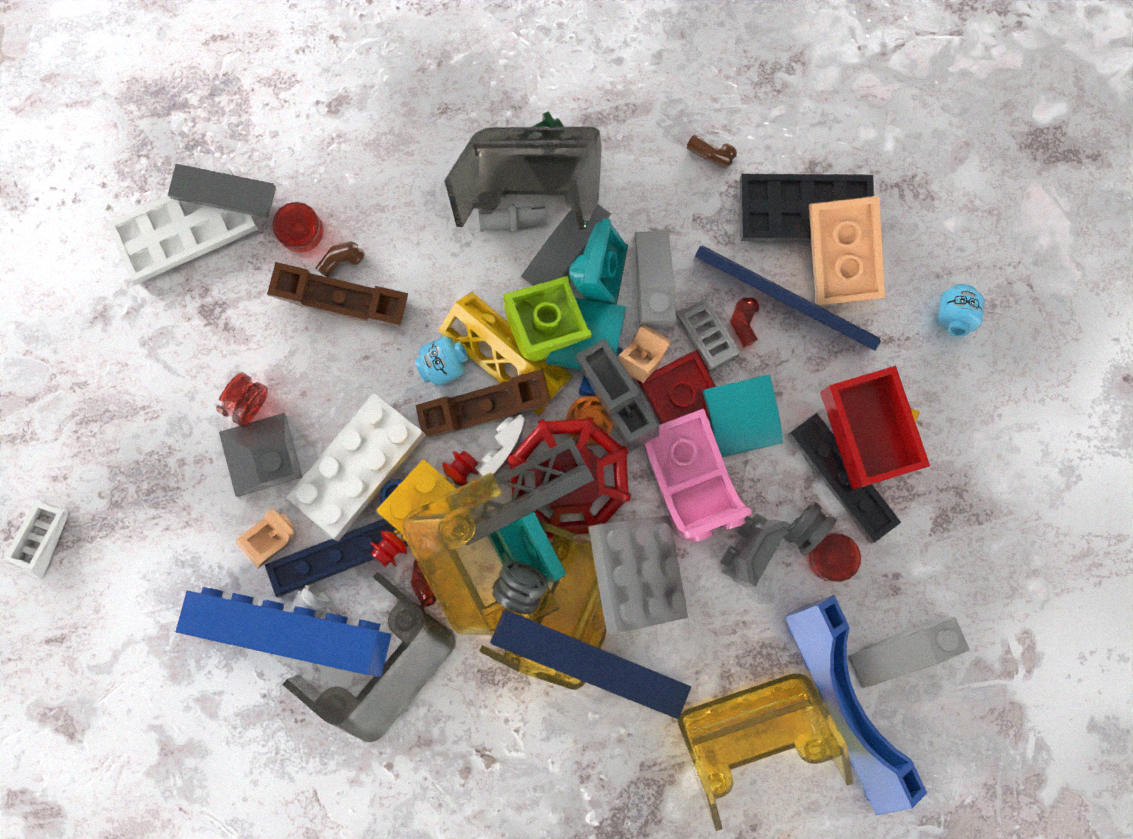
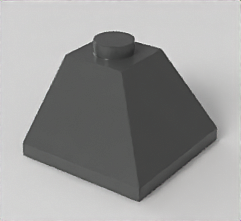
[219,413,302,497]

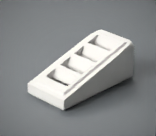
[1,500,69,579]

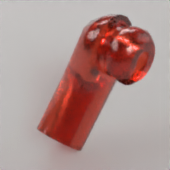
[730,297,759,348]
[410,554,437,607]

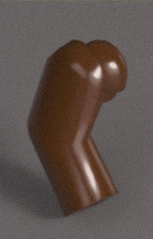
[687,135,737,167]
[315,241,365,277]

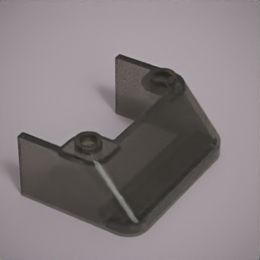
[444,127,602,230]
[282,572,457,742]

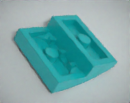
[546,298,626,370]
[703,374,783,458]
[487,512,567,582]

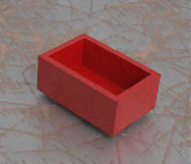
[820,366,930,490]

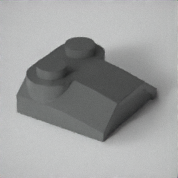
[720,513,791,587]

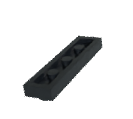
[788,413,901,543]

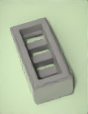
[676,299,740,372]

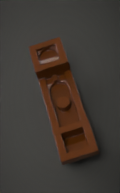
[267,262,408,327]
[415,369,551,438]

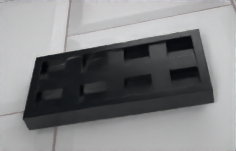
[740,174,874,242]

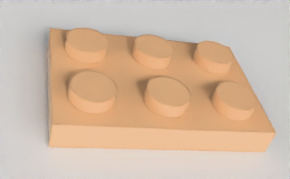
[809,196,885,306]

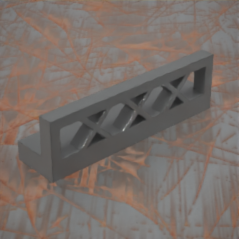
[447,438,594,546]

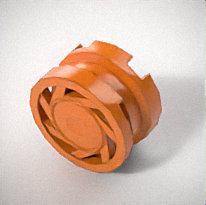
[566,396,613,446]

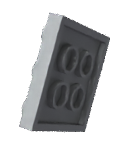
[588,516,688,635]

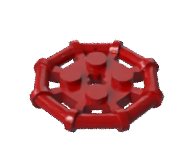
[507,416,632,539]

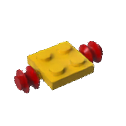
[370,451,479,567]

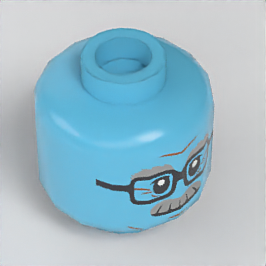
[937,284,985,337]
[415,336,468,386]

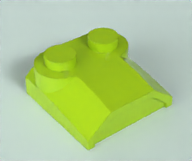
[503,276,592,361]

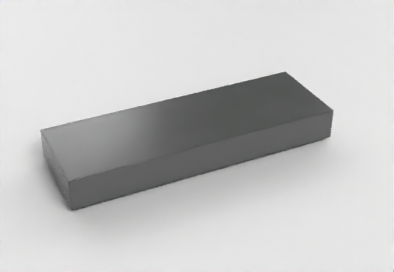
[168,164,276,219]

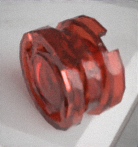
[272,202,324,253]
[216,372,268,427]
[807,533,861,582]

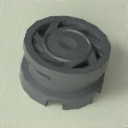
[783,502,836,556]
[492,561,549,614]

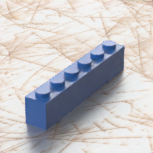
[175,587,392,677]

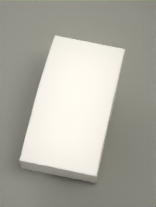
[478,415,526,481]

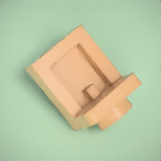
[618,325,671,383]
[235,508,294,569]

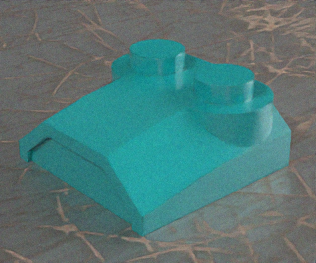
[569,219,628,305]

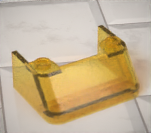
[402,472,559,635]
[479,520,607,690]
[678,674,854,831]

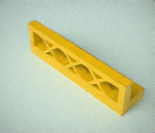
[438,292,573,416]

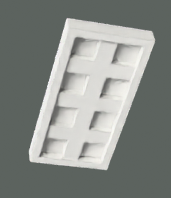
[106,168,259,285]
[286,393,426,541]

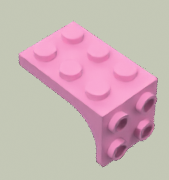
[643,409,752,542]

